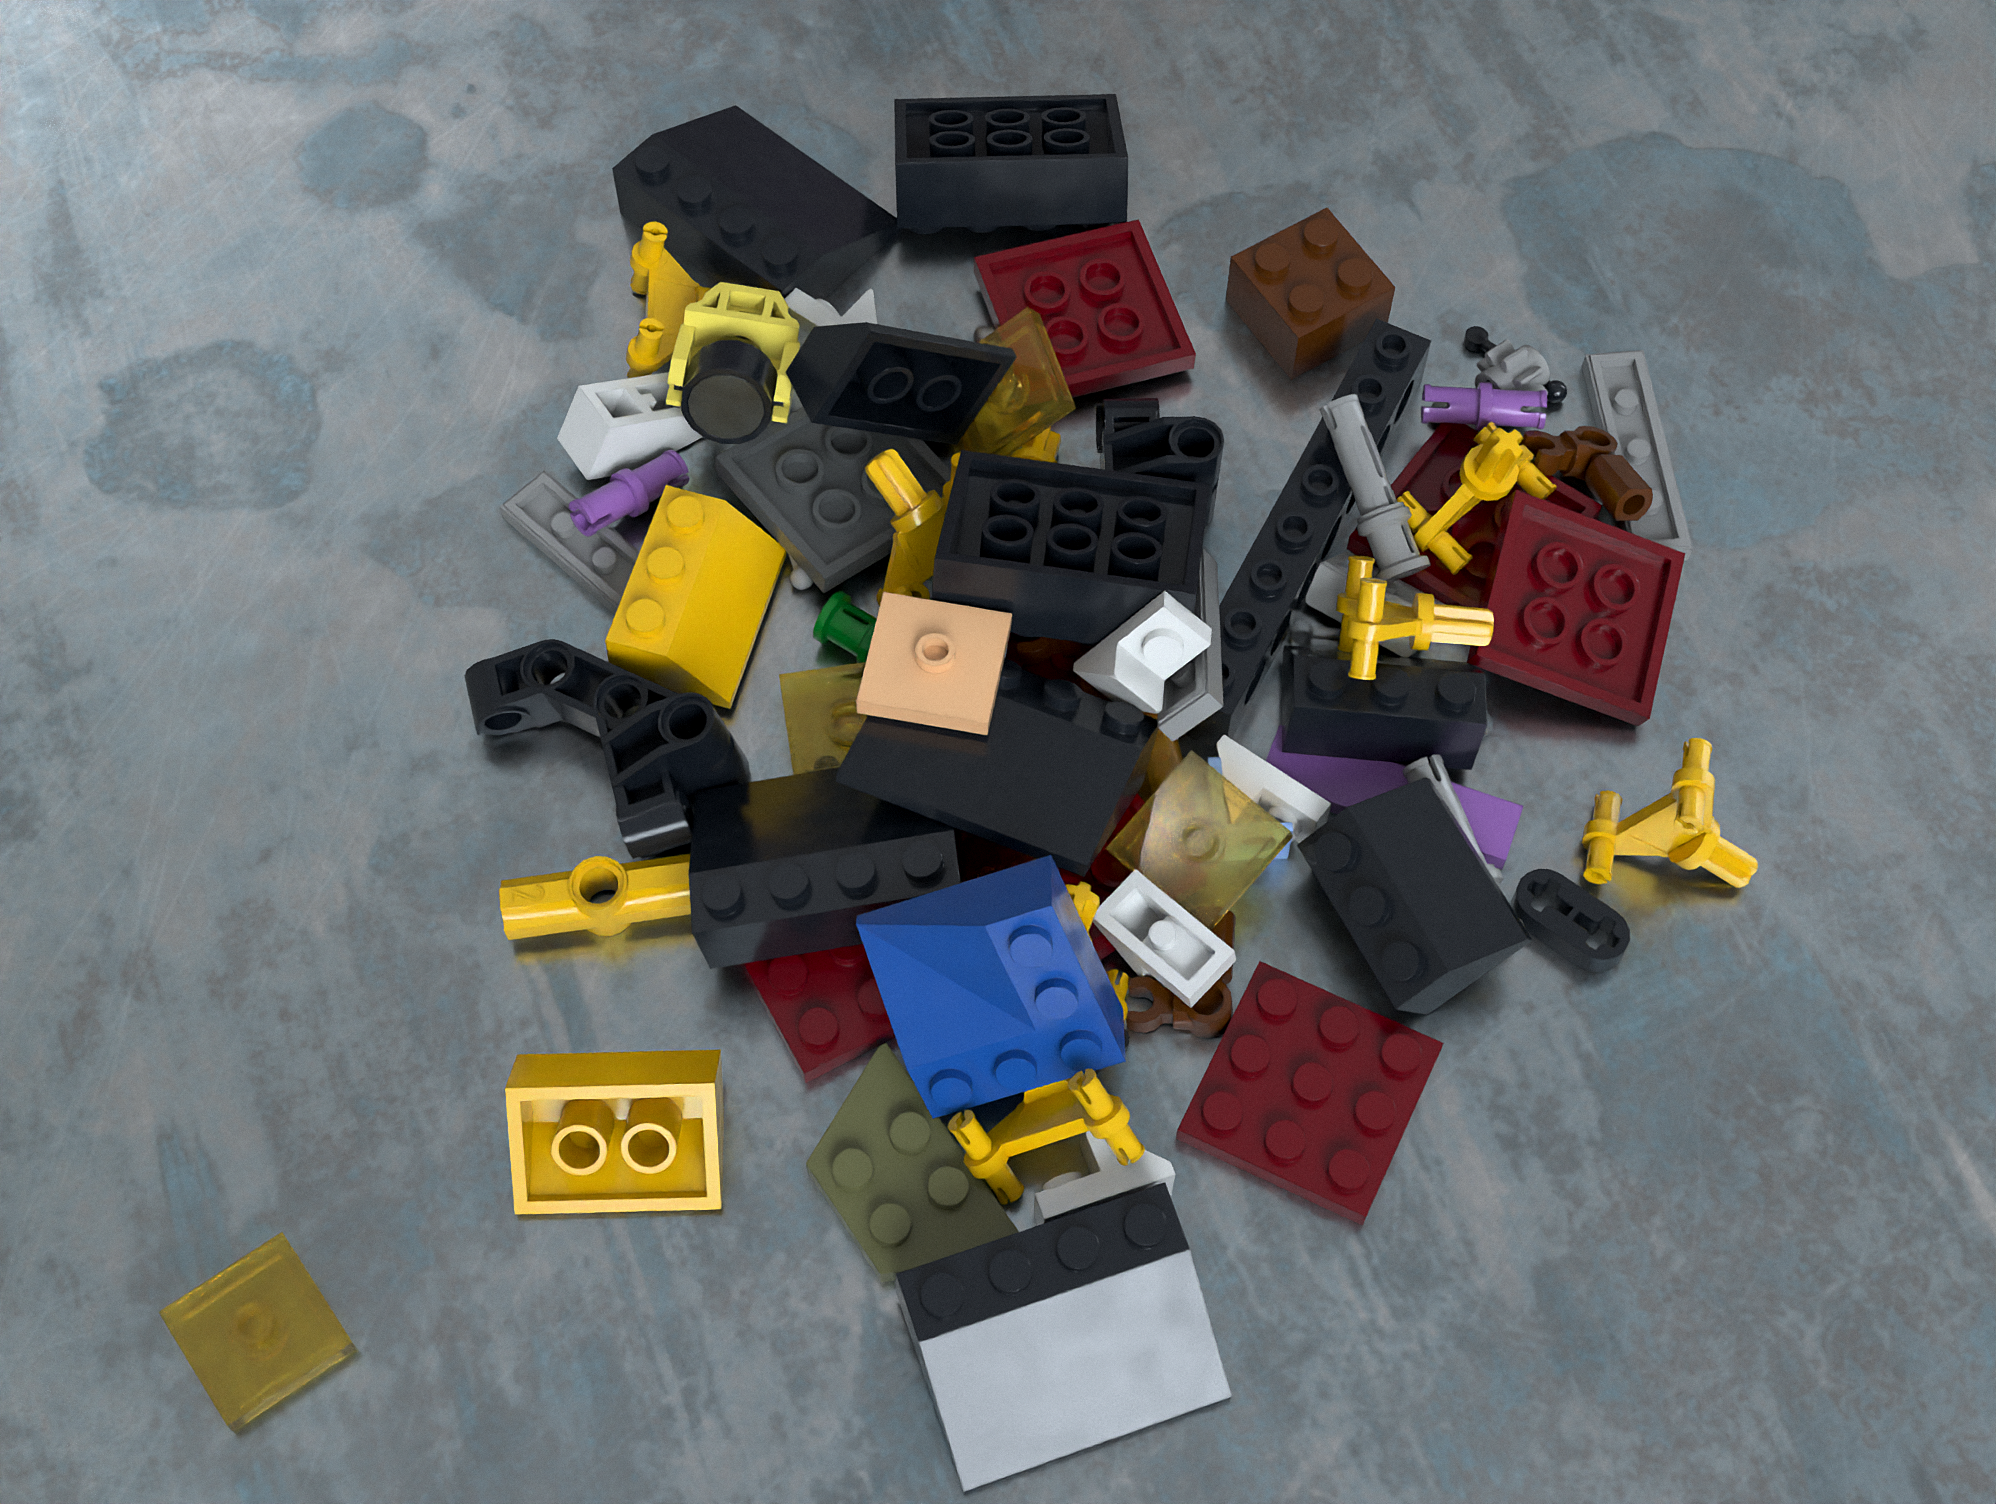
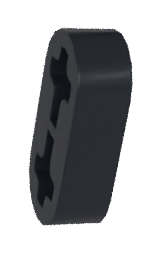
[1511,869,1630,973]

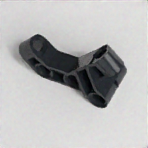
[1096,398,1224,526]
[464,639,749,859]

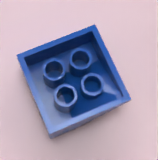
[856,855,1126,1119]

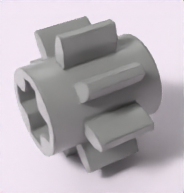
[1475,339,1550,411]

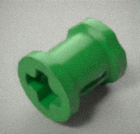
[813,591,877,668]

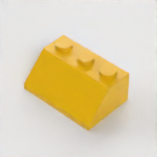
[605,485,786,709]
[505,1049,724,1214]

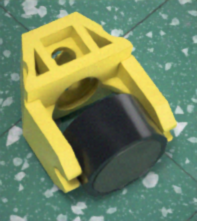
[666,282,800,444]

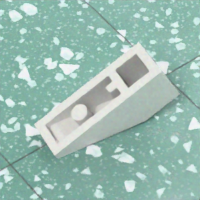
[557,372,703,480]

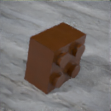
[1225,208,1395,380]

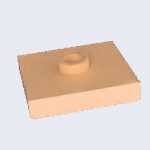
[856,592,1012,735]

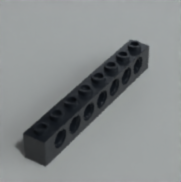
[1185,318,1431,748]

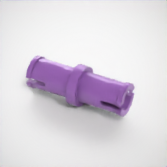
[1421,382,1547,431]
[569,449,690,537]

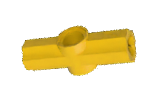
[499,854,691,940]

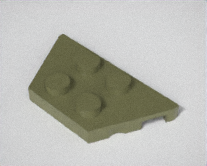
[806,1043,1019,1282]

